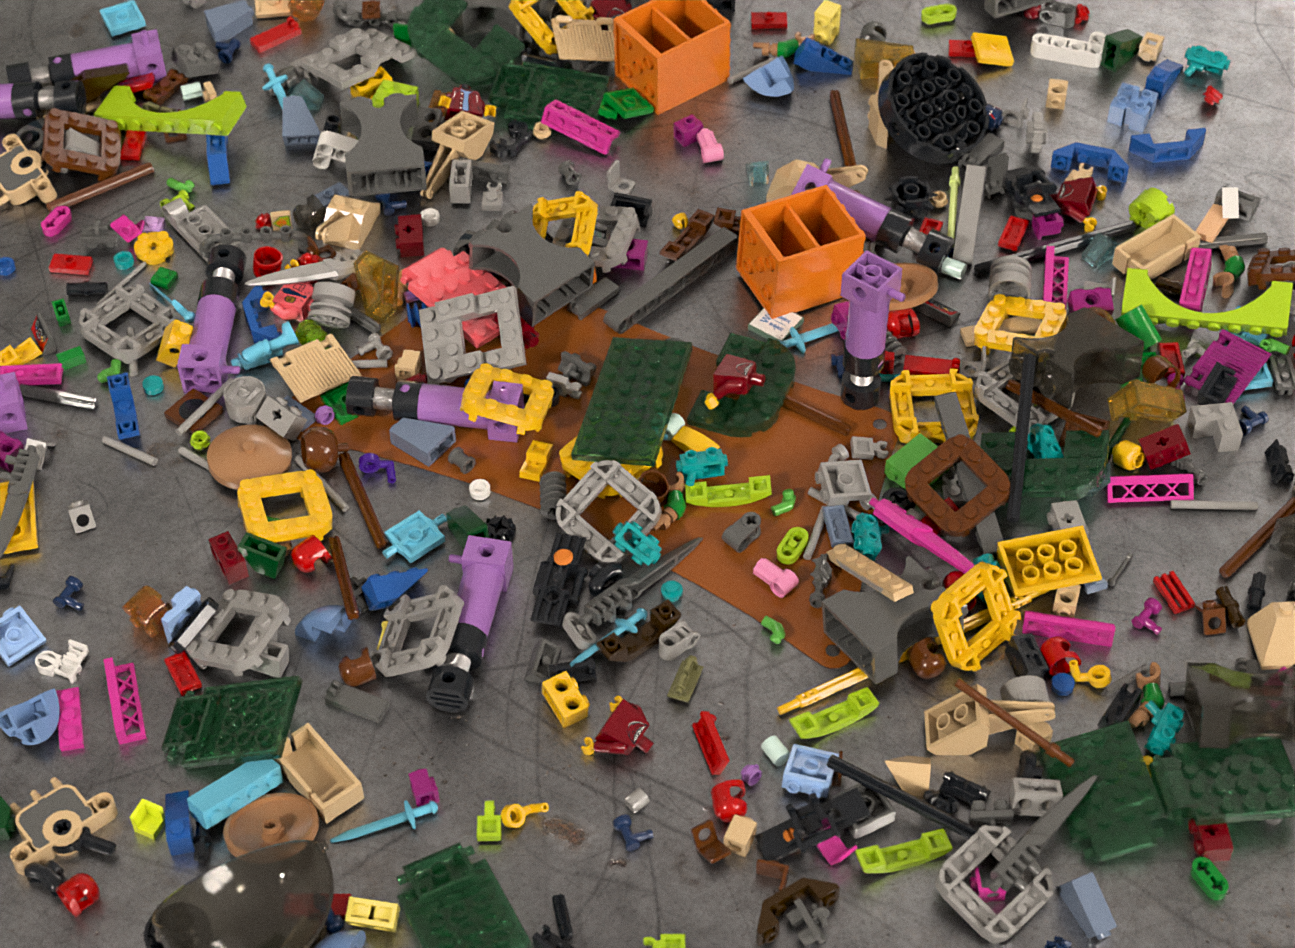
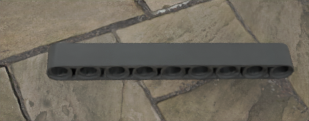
[603,227,739,334]
[934,391,1003,556]

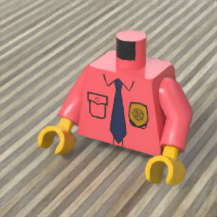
[260,259,315,321]

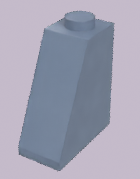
[204,0,254,43]
[282,95,320,146]
[389,418,456,467]
[1056,872,1117,940]

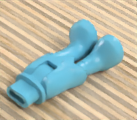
[230,321,299,370]

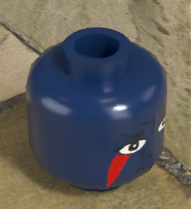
[986,104,1005,132]

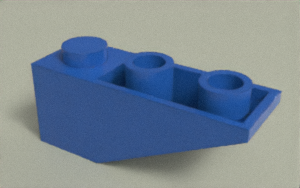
[794,37,854,75]
[361,568,428,611]

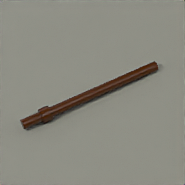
[954,678,1075,767]

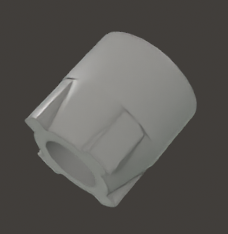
[624,787,650,814]

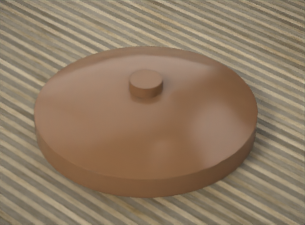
[889,263,938,311]
[207,425,292,490]
[223,793,319,863]

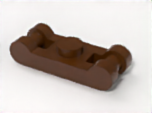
[143,68,188,106]

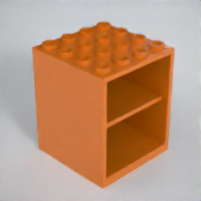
[613,0,731,115]
[736,184,866,319]

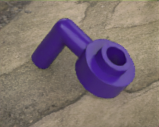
[359,453,396,483]

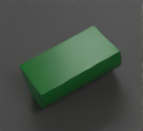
[1115,304,1162,353]

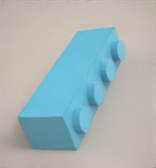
[187,752,283,830]

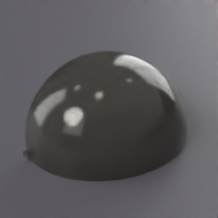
[151,840,334,948]

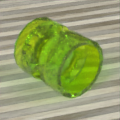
[295,319,331,350]

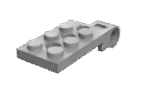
[162,198,243,262]

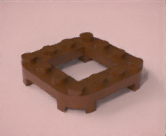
[41,108,121,181]
[1247,247,1295,290]
[905,434,1010,538]

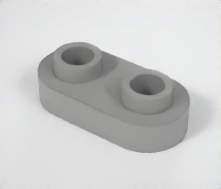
[562,612,596,650]

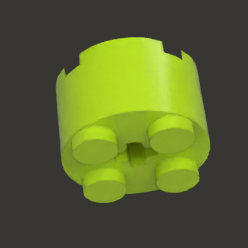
[1129,187,1175,230]

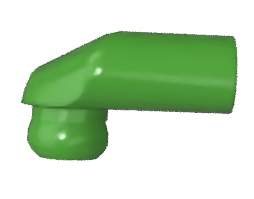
[166,178,195,193]
[1259,338,1291,355]
[97,359,121,383]
[771,489,796,516]
[761,615,785,644]

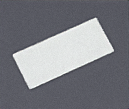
[1222,188,1239,218]

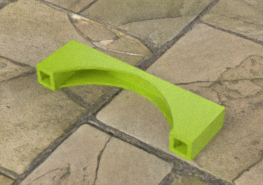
[94,86,247,136]
[1121,268,1293,337]

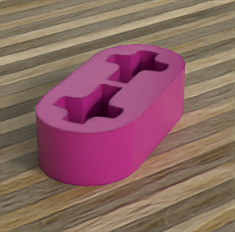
[41,206,72,237]

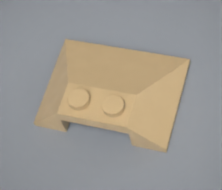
[1246,601,1295,670]

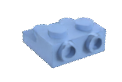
[161,586,201,645]
[0,606,46,667]
[782,744,839,799]

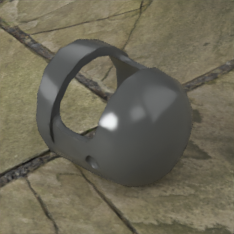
[858,21,887,54]

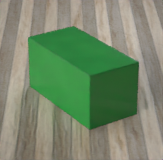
[52,298,71,327]
[56,346,86,371]

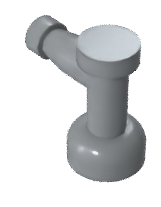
[357,333,393,360]
[1182,339,1207,358]

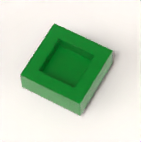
[598,99,618,119]
[150,266,178,290]

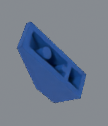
[1145,59,1184,100]
[165,790,195,856]

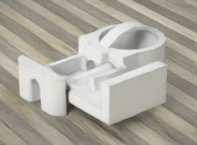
[35,639,89,684]

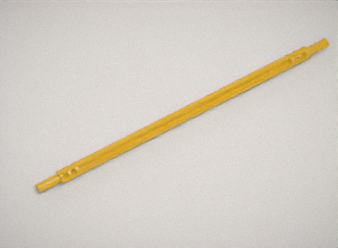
[777,590,1049,715]

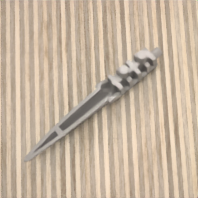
[245,249,385,286]

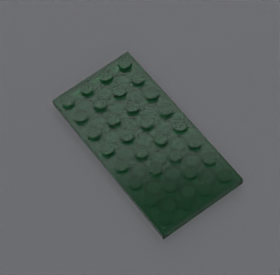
[571,337,693,466]

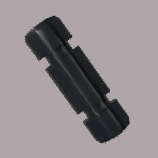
[552,894,573,940]

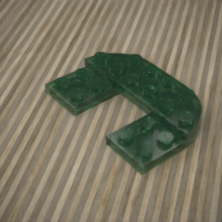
[408,0,525,87]
[687,333,796,437]
[980,430,1110,502]

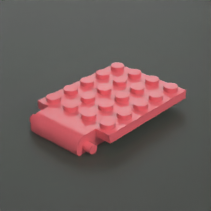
[400,248,524,349]

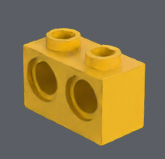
[350,66,392,99]
[542,671,590,728]

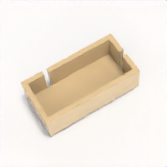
[1112,214,1201,280]
[270,723,364,824]

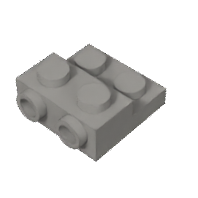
[815,460,872,506]

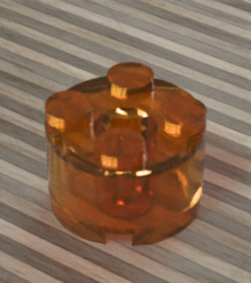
[122,585,173,638]

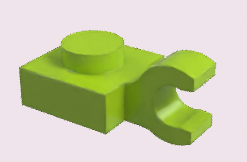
[477,800,502,841]

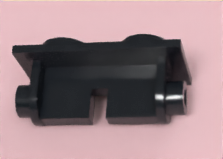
[1265,439,1294,485]
[548,658,597,682]
[939,771,991,805]

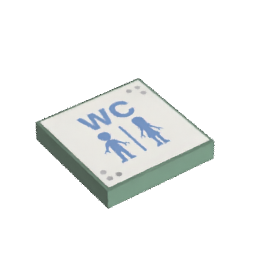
[748,308,804,344]

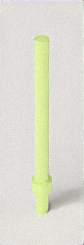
[947,166,961,248]

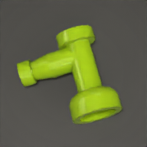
[160,190,195,212]

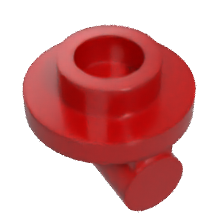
[1075,4,1090,24]
[1202,86,1223,106]
[255,213,272,230]

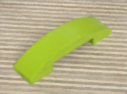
[685,475,772,507]
[789,687,879,739]
[855,828,953,873]

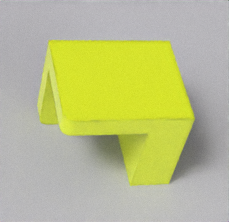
[130,798,165,840]

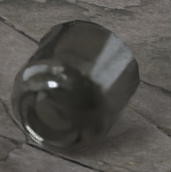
[292,194,326,230]

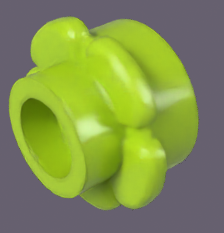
[190,431,211,450]

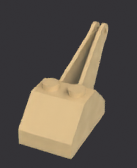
[867,60,894,149]
[420,111,494,199]
[766,159,868,203]
[315,195,381,250]
[924,684,1056,755]

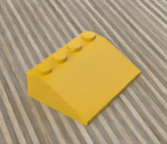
[997,526,1102,597]

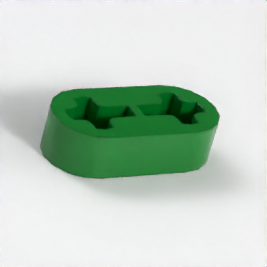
[1190,857,1229,900]

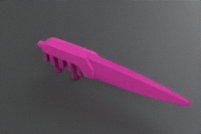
[869,497,975,573]

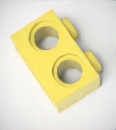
[814,0,841,46]
[345,897,400,933]

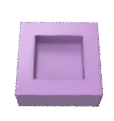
[142,216,165,233]

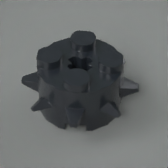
[884,176,937,219]

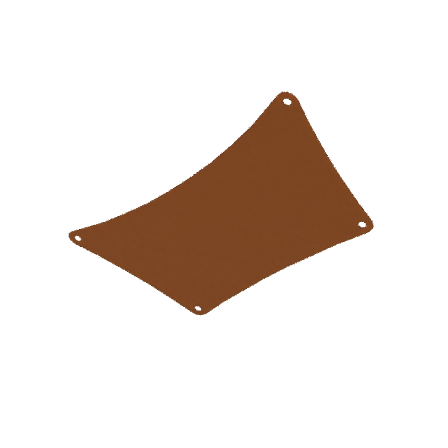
[264,275,898,669]

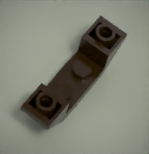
[596,599,681,662]
[756,877,840,946]

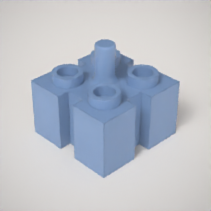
[1107,82,1158,133]

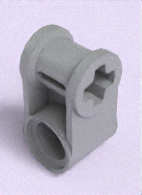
[659,620,700,661]

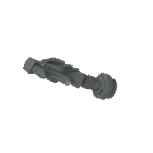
[1170,456,1208,485]
[809,553,832,608]

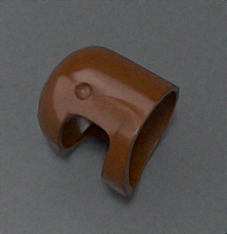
[1142,355,1181,393]
[638,469,669,505]
[906,637,946,680]
[339,647,377,687]

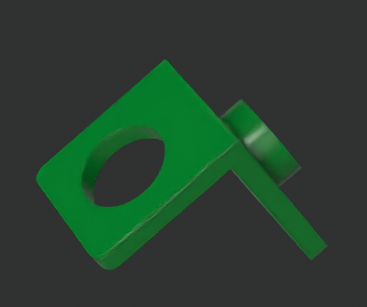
[393,23,413,47]

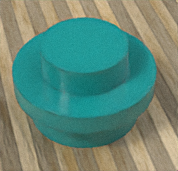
[661,580,683,602]

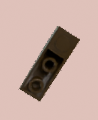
[71,63,130,103]

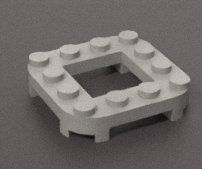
[552,206,640,272]
[79,284,178,364]
[973,352,1076,434]
[556,460,662,564]
[369,585,464,677]
[185,589,291,676]
[935,825,1053,944]

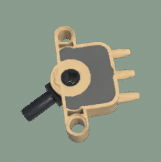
[0,134,57,206]
[10,777,118,875]

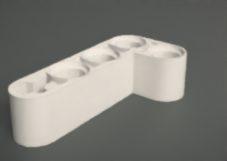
[1030,31,1106,68]
[313,131,359,169]

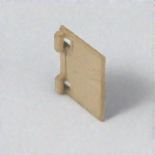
[551,15,615,62]
[270,334,362,403]

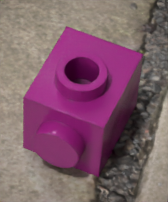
[674,114,704,147]

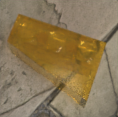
[854,38,915,79]
[353,250,400,323]
[1107,380,1187,421]

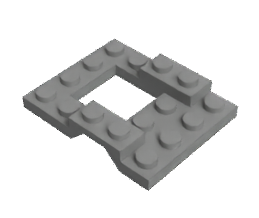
[300,28,418,90]
[419,286,526,385]

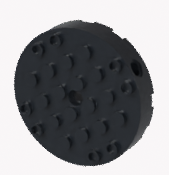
[878,53,989,164]

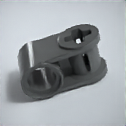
[1039,1,1076,28]
[722,512,761,553]

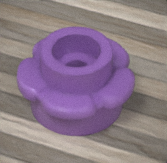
[315,405,334,425]
[741,764,762,786]

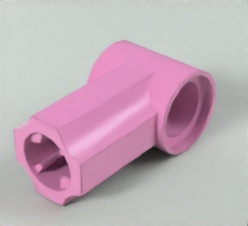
[697,128,724,163]
[753,558,799,598]

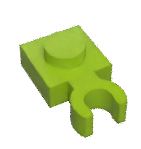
[643,934,685,948]

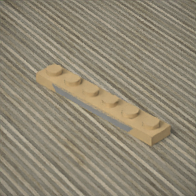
[826,544,914,602]

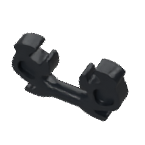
[489,120,533,158]

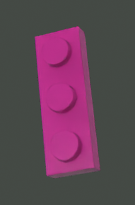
[0,363,63,386]
[56,687,84,752]

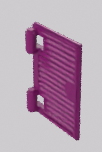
[1184,329,1272,404]

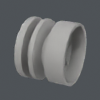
[988,255,1032,301]
[308,282,356,328]

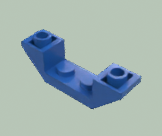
[1129,128,1206,163]
[206,135,230,185]
[1051,142,1129,183]
[242,286,282,344]
[107,373,140,440]

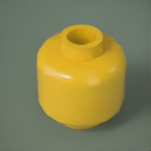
[1112,440,1145,471]

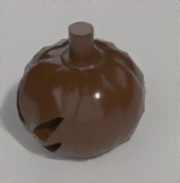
[301,426,349,473]

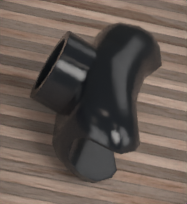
[323,114,342,134]
[588,562,623,597]
[1016,750,1044,779]
[24,860,65,897]

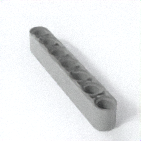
[953,164,986,265]

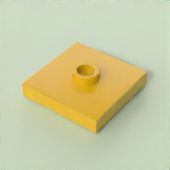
[971,32,1014,67]

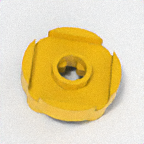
[134,231,174,265]

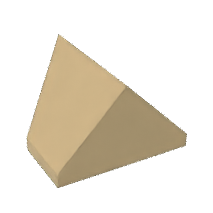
[884,756,931,799]

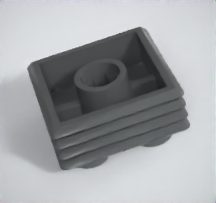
[171,42,220,78]
[833,783,896,839]

